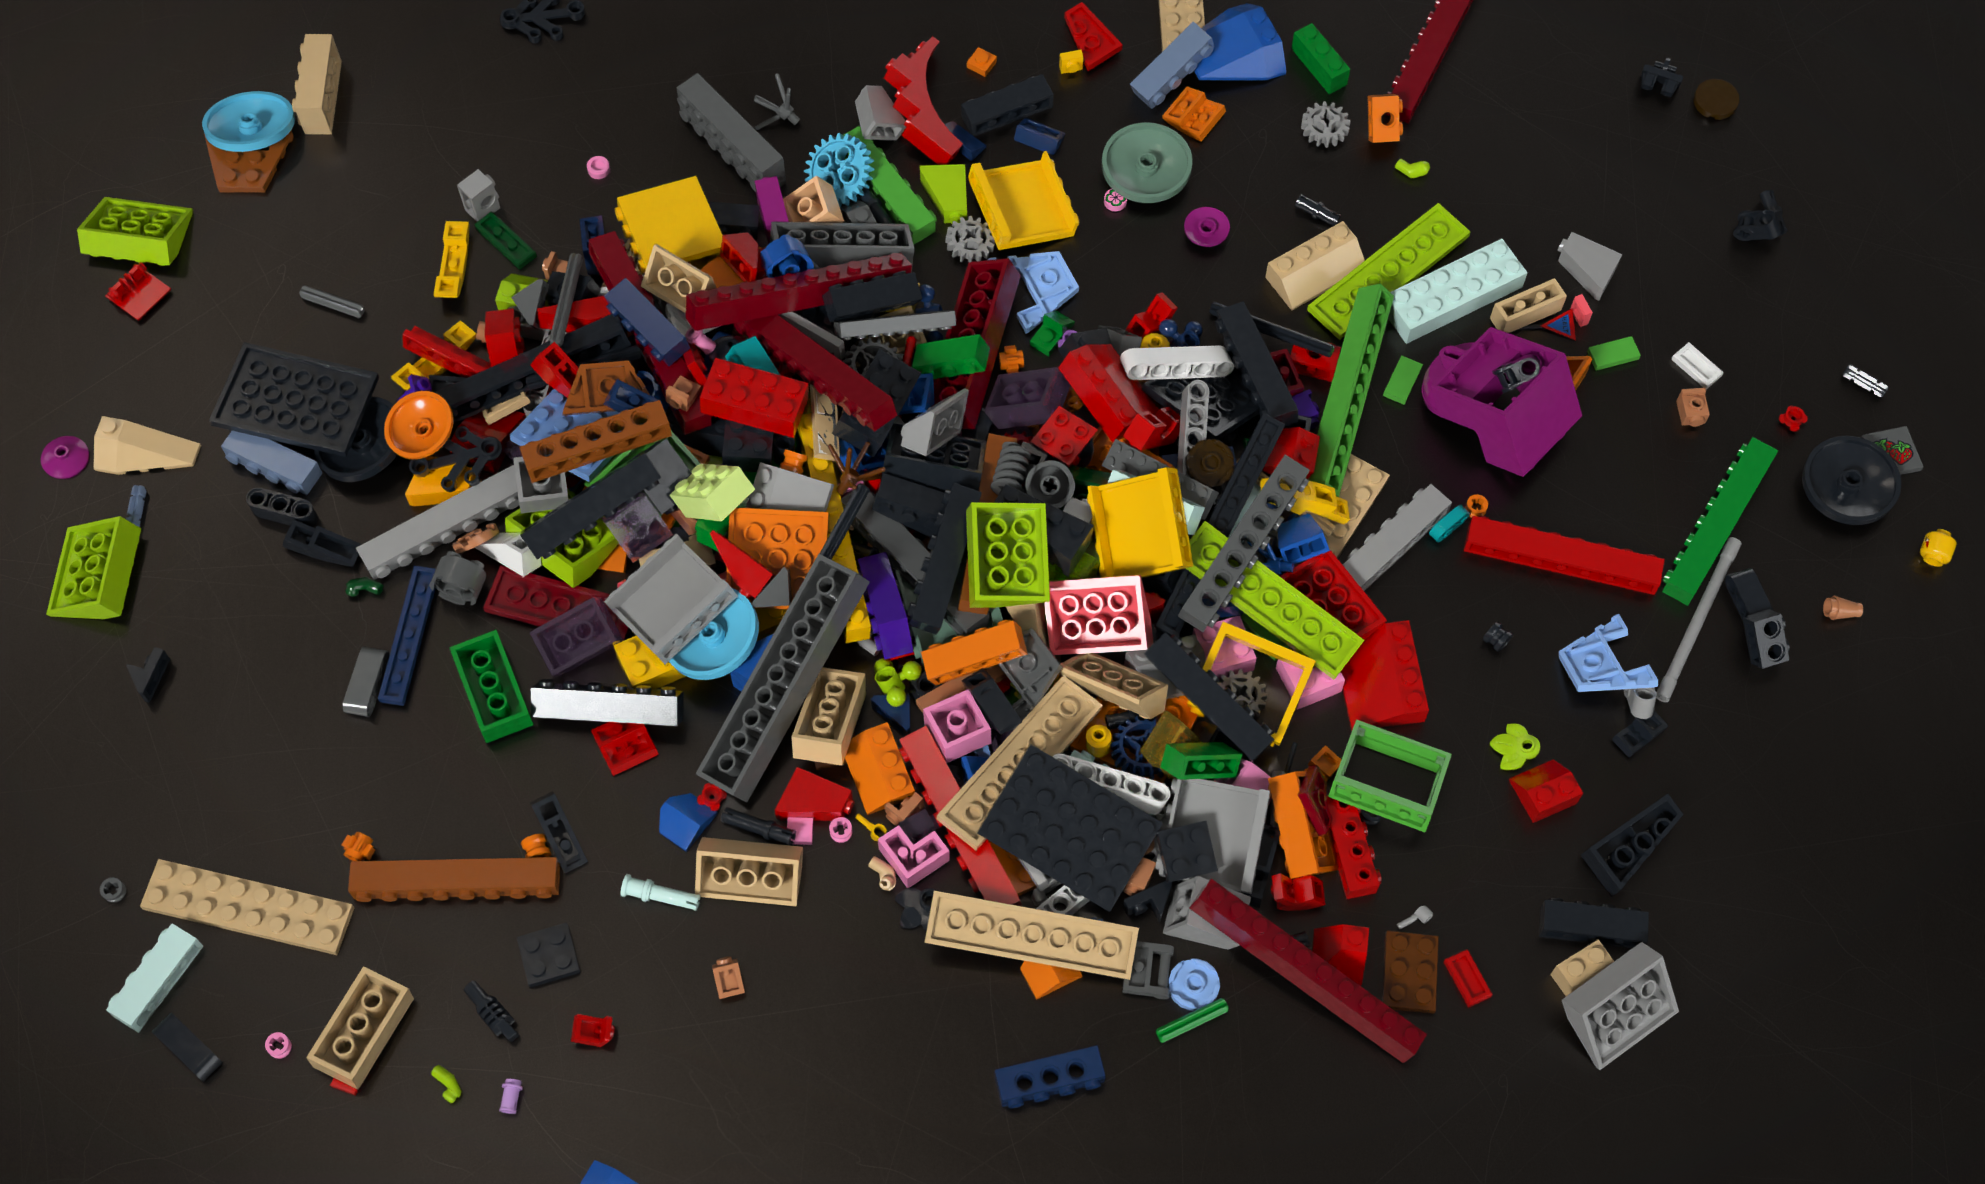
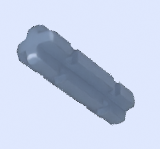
[126,485,147,527]

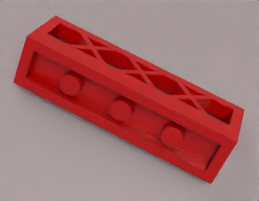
[402,326,491,378]

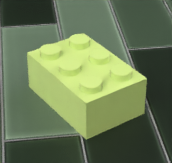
[670,463,755,521]

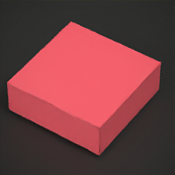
[1570,294,1593,327]

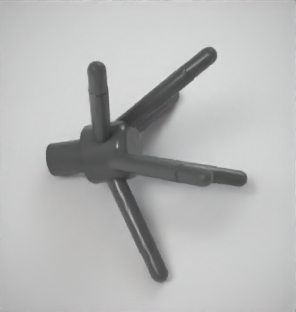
[754,73,800,130]

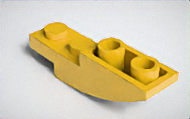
[1260,478,1350,525]

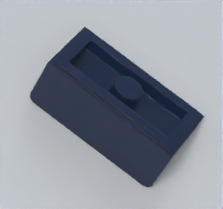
[1014,118,1065,155]
[945,121,986,161]
[604,379,659,424]

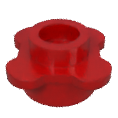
[1779,406,1808,432]
[697,783,727,811]

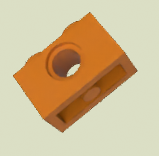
[1368,94,1403,143]

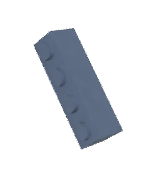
[1130,21,1215,109]
[221,431,322,495]

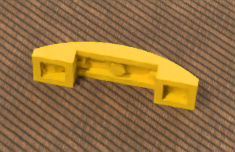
[434,221,469,298]
[391,320,477,391]

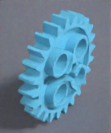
[804,133,875,208]

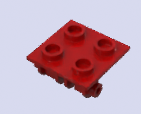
[105,262,171,321]
[1030,406,1098,467]

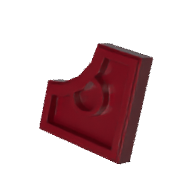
[1298,765,1332,836]

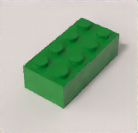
[449,630,533,743]

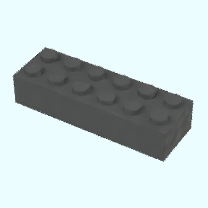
[676,73,786,192]
[770,222,914,272]

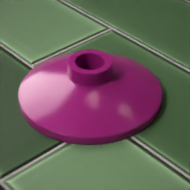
[1184,207,1230,247]
[41,436,89,479]

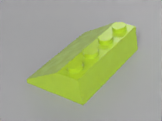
[77,197,193,266]
[505,489,626,588]
[966,502,1050,608]
[46,516,141,619]

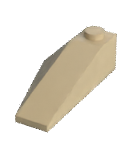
[94,416,201,475]

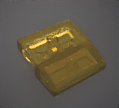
[1140,711,1203,783]

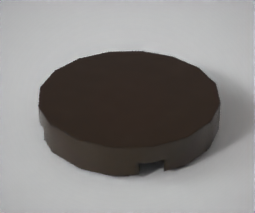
[1694,79,1739,120]
[1185,439,1234,488]

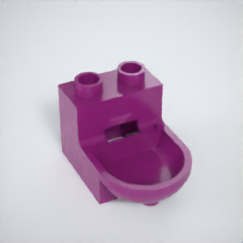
[1422,327,1582,477]

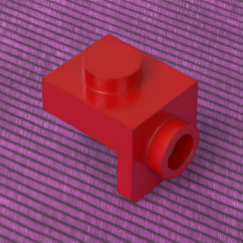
[571,1014,614,1047]

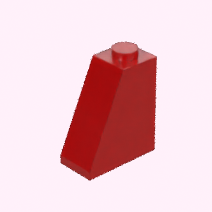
[775,767,855,821]

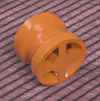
[779,449,808,475]
[521,834,551,858]

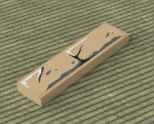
[810,384,840,461]

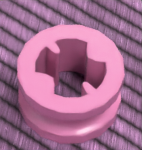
[829,817,852,843]
[265,1032,292,1059]

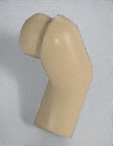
[868,856,896,891]

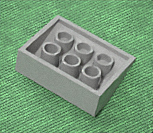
[746,462,834,512]
[1562,942,1679,1070]

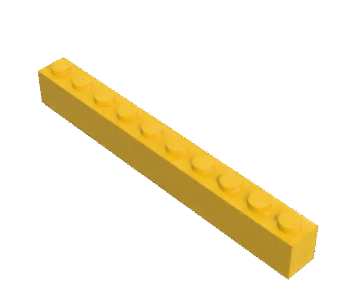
[797,413,871,643]

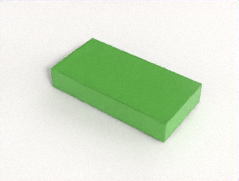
[1587,336,1641,371]
[1383,355,1423,405]

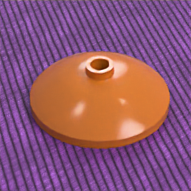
[384,391,453,459]

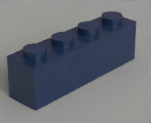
[604,278,690,366]

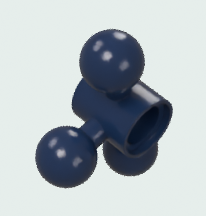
[916,284,944,343]
[1159,319,1203,347]

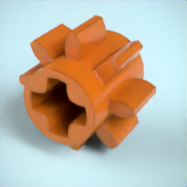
[999,345,1024,375]
[341,832,375,861]

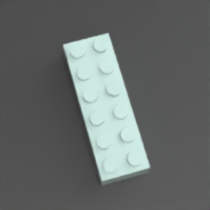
[1388,239,1527,344]

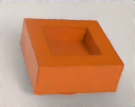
[967,47,997,77]
[1308,745,1342,780]

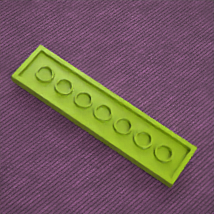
[1307,203,1471,340]
[1186,521,1364,680]

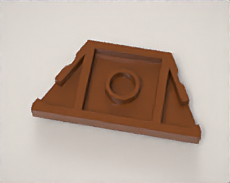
[562,360,650,416]

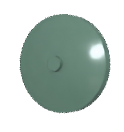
[1102,122,1192,203]

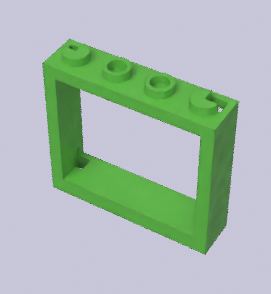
[1328,719,1452,832]

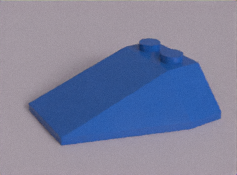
[1194,3,1286,80]

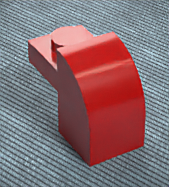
[1126,292,1178,339]
[1271,873,1326,911]

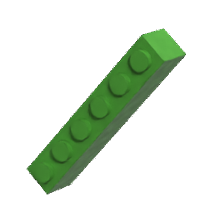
[844,126,937,245]

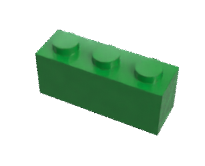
[1291,23,1350,94]
[912,334,990,379]
[1160,742,1242,780]

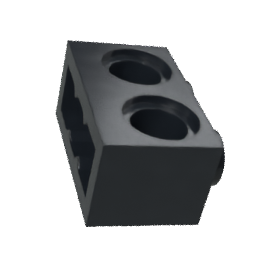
[1743,609,1790,669]

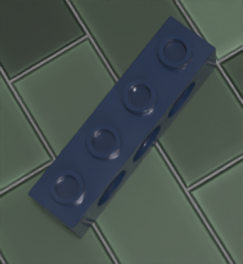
[995,1045,1105,1108]

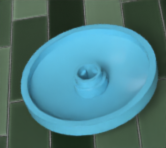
[202,91,295,152]
[669,588,759,680]

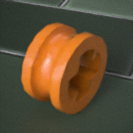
[1465,494,1488,518]

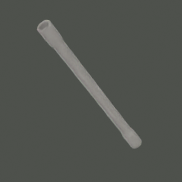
[1656,537,1742,702]

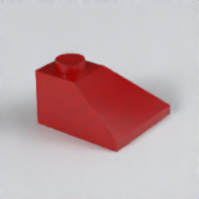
[1312,924,1369,986]

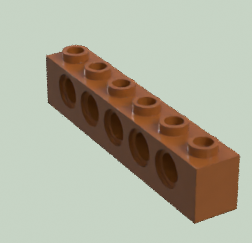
[519,400,672,483]

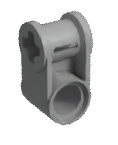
[1623,688,1657,719]

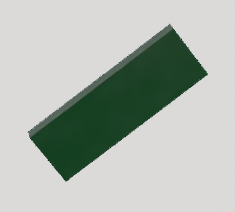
[474,211,537,270]

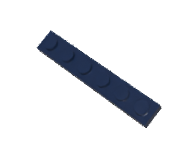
[378,566,436,706]

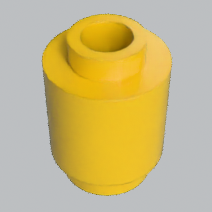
[1086,725,1111,757]

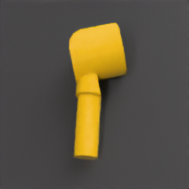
[855,813,887,841]

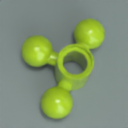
[874,658,922,707]

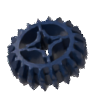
[1111,716,1178,780]

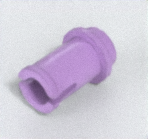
[499,1079,523,1114]

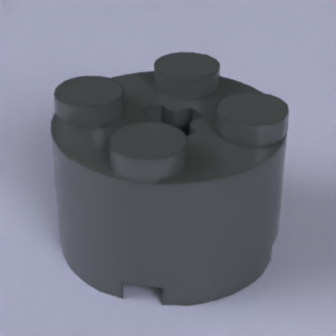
[1025,460,1075,509]
[429,551,487,605]

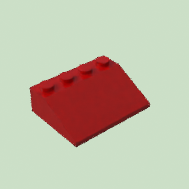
[1058,344,1159,443]
[1280,550,1387,640]
[1341,620,1429,731]

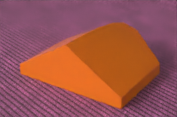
[1020,961,1082,1000]

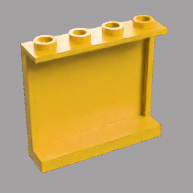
[968,151,1079,250]
[615,176,722,274]
[1087,467,1193,578]

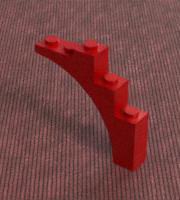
[883,36,963,165]

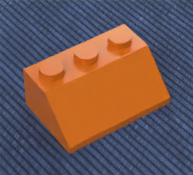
[845,722,915,815]

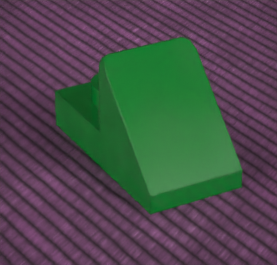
[1030,310,1075,357]

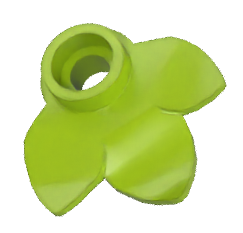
[1490,724,1541,770]

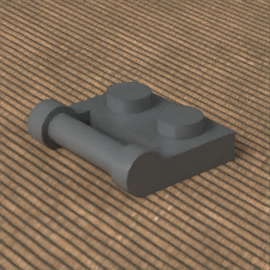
[1122,941,1174,999]

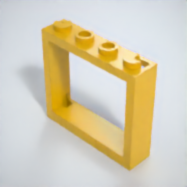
[1187,621,1316,747]

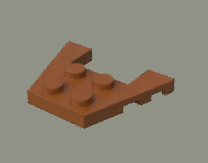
[204,131,294,192]

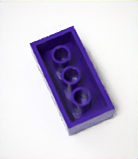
[858,552,913,659]

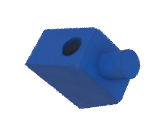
[1278,514,1330,564]

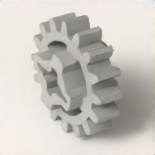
[1301,101,1350,148]
[945,216,995,262]
[1217,669,1268,717]

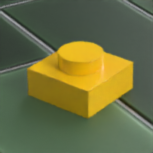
[1059,50,1083,74]

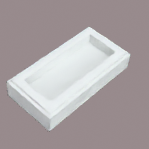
[1671,342,1724,389]

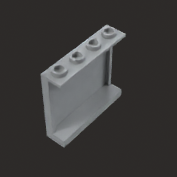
[604,533,738,664]
[1155,779,1271,894]

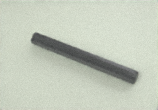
[549,253,583,347]

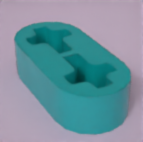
[1429,505,1470,542]

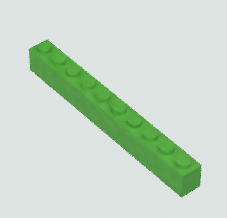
[1308,283,1394,497]

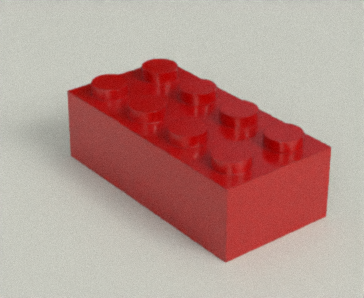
[700,358,809,438]

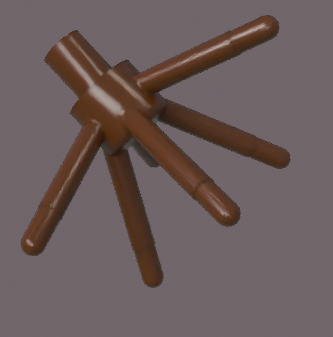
[828,441,886,494]

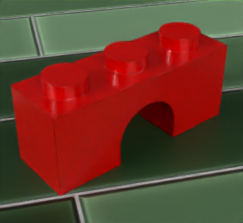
[1123,407,1181,451]

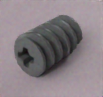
[991,442,1031,495]

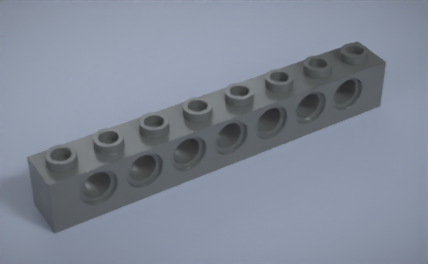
[1178,455,1310,632]

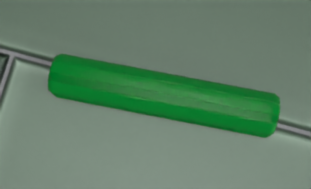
[1156,998,1229,1043]

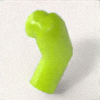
[1395,159,1430,178]
[431,1065,461,1103]

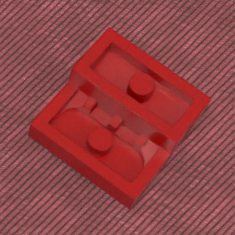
[591,722,659,776]

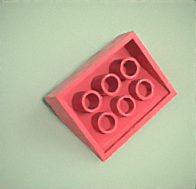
[1045,575,1154,655]

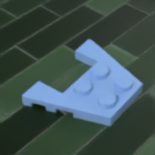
[988,251,1079,333]
[1559,614,1658,692]

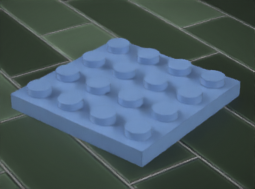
[510,389,642,482]

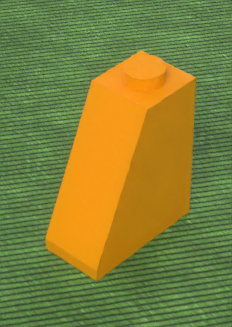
[405,456,482,506]

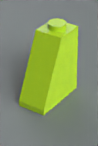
[920,164,967,224]

